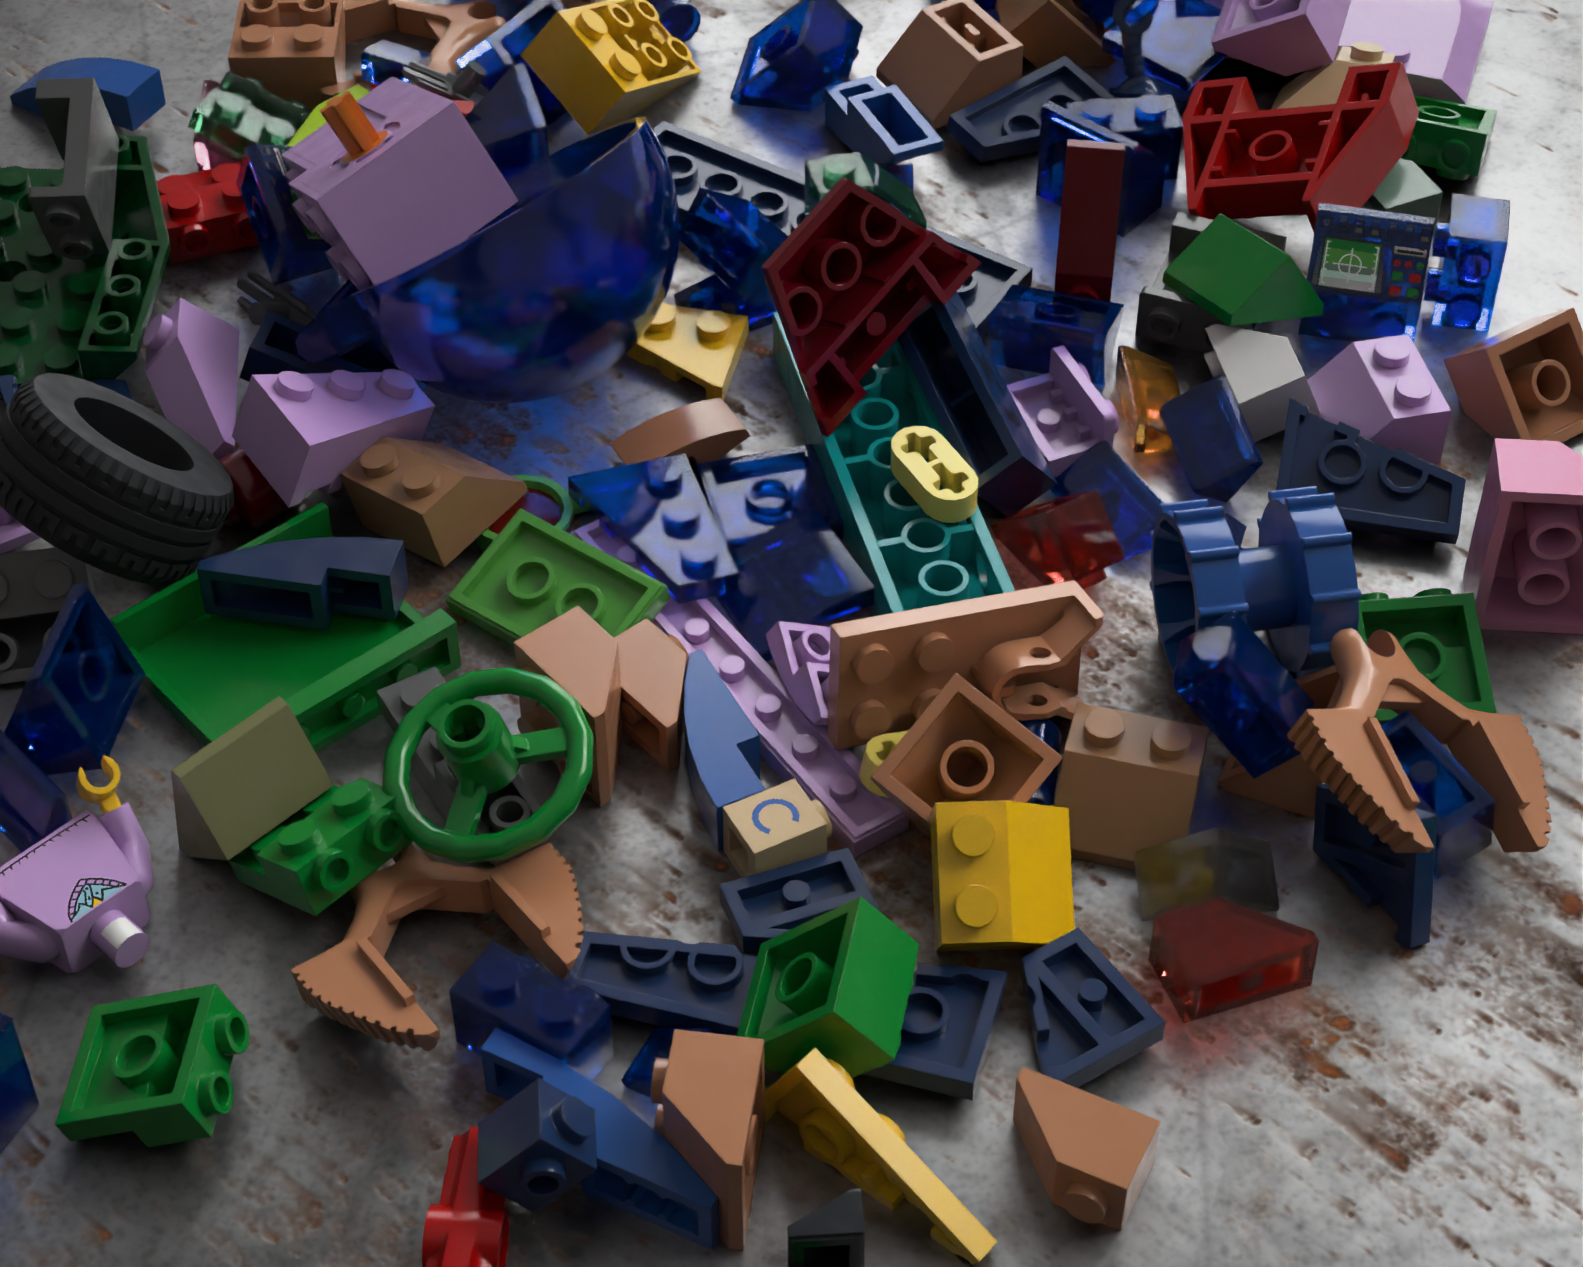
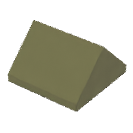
[171,696,334,861]

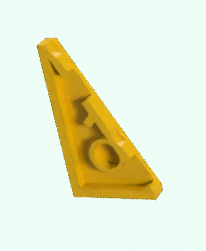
[553,288,749,401]
[765,1047,998,1265]

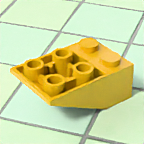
[521,0,702,135]

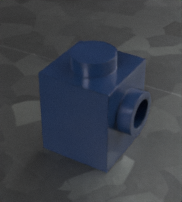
[478,1078,597,1213]

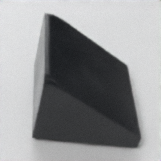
[787,1187,865,1267]

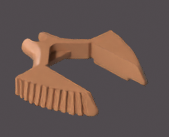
[320,0,510,100]
[1287,628,1552,853]
[290,842,584,1051]

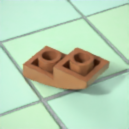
[610,398,750,490]

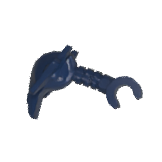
[1109,0,1190,125]

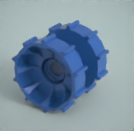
[1149,486,1362,695]

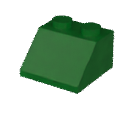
[737,896,920,1078]

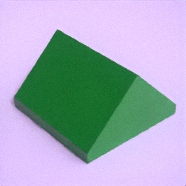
[1162,213,1324,326]

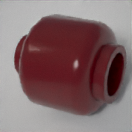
[218,448,295,531]

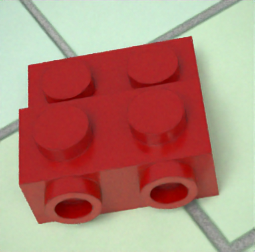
[156,160,278,265]

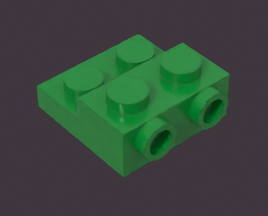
[1401,94,1497,180]
[1358,588,1496,729]
[229,778,413,916]
[55,983,250,1147]

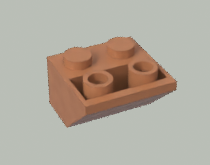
[228,0,346,110]
[876,0,1024,129]
[514,606,624,808]

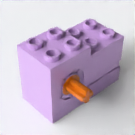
[281,77,519,299]

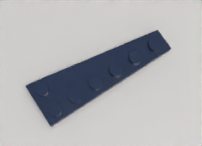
[558,931,1007,1100]

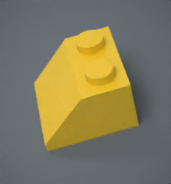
[930,800,1075,952]

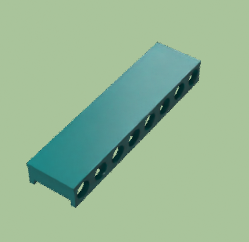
[773,312,1015,616]

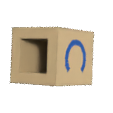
[723,778,832,878]

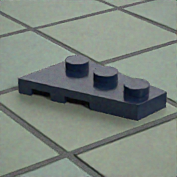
[946,55,1136,162]
[1276,398,1466,544]

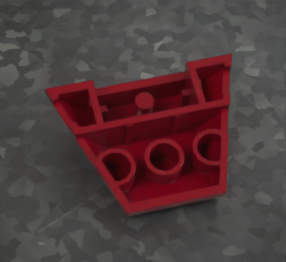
[761,178,982,437]

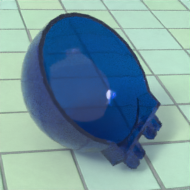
[295,116,680,404]

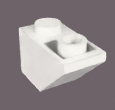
[1204,324,1320,442]

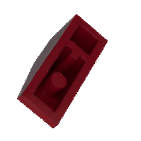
[1052,139,1125,322]

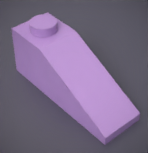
[143,298,240,460]

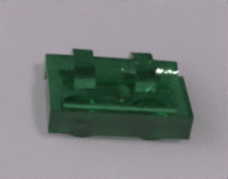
[188,71,311,168]

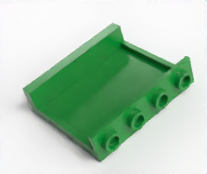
[110,502,462,753]

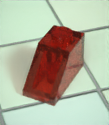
[990,489,1125,589]
[1148,898,1320,1023]

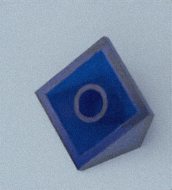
[989,284,1124,386]

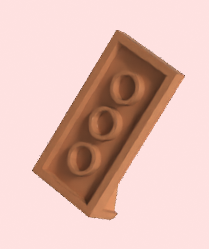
[827,580,1103,750]

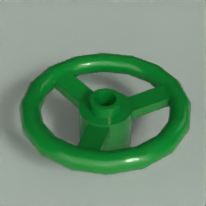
[382,667,594,863]

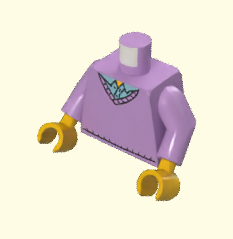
[0,756,154,973]

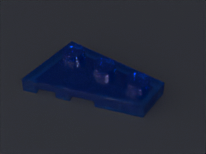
[568,453,739,604]

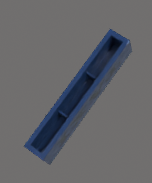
[890,203,1058,518]

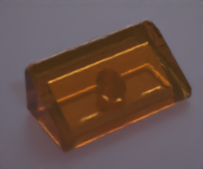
[1115,345,1194,453]

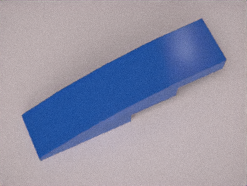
[480,1028,719,1250]

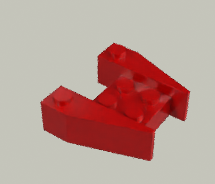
[1182,62,1419,251]

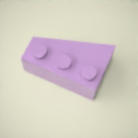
[232,369,435,507]

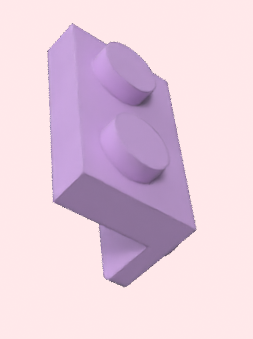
[1006,345,1119,477]

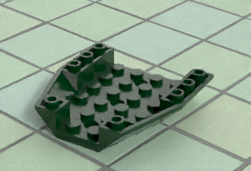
[0,134,171,401]

